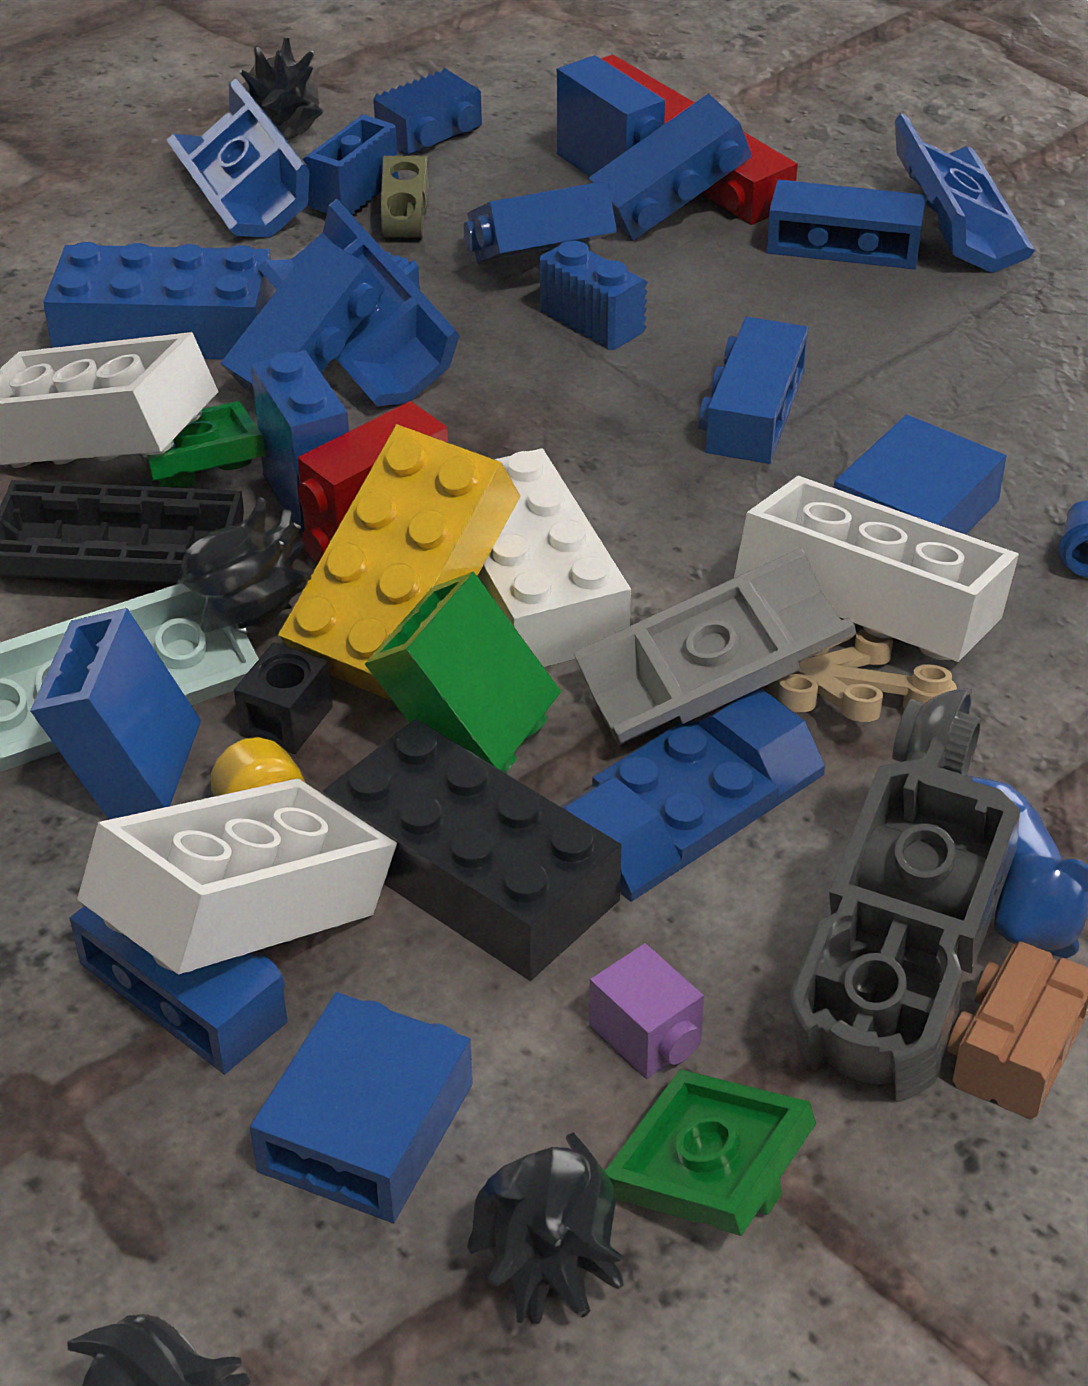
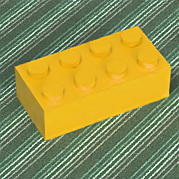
[278,424,521,701]

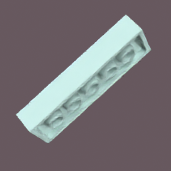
[0,584,259,772]

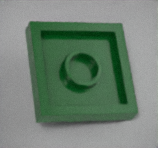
[140,401,266,488]
[605,1069,816,1236]

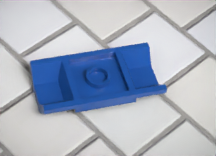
[167,78,310,238]
[895,113,1035,273]
[257,199,460,406]
[560,688,825,902]

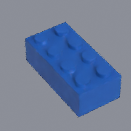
[43,242,274,359]

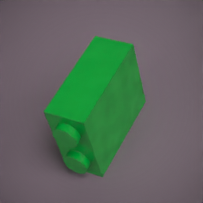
[365,571,562,773]

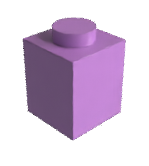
[589,943,704,1079]

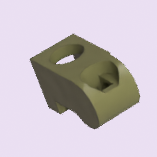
[381,156,429,238]

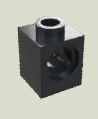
[234,642,333,755]

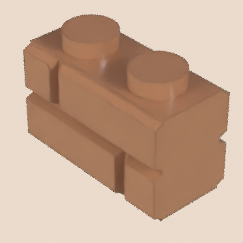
[947,941,1088,1120]

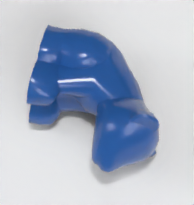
[966,775,1088,958]

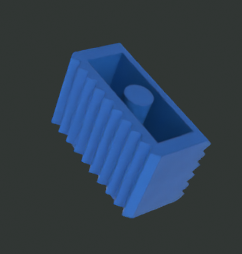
[373,68,482,156]
[303,114,399,215]
[540,240,648,350]

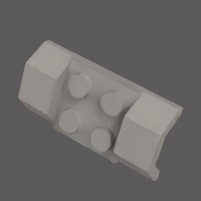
[573,548,856,746]

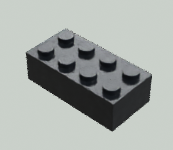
[322,718,621,981]

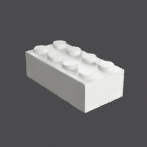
[0,332,218,468]
[477,448,631,667]
[734,476,1019,662]
[77,778,397,974]

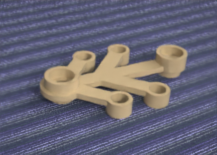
[761,630,957,722]

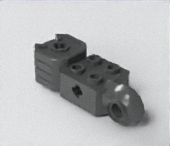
[790,689,1021,1102]

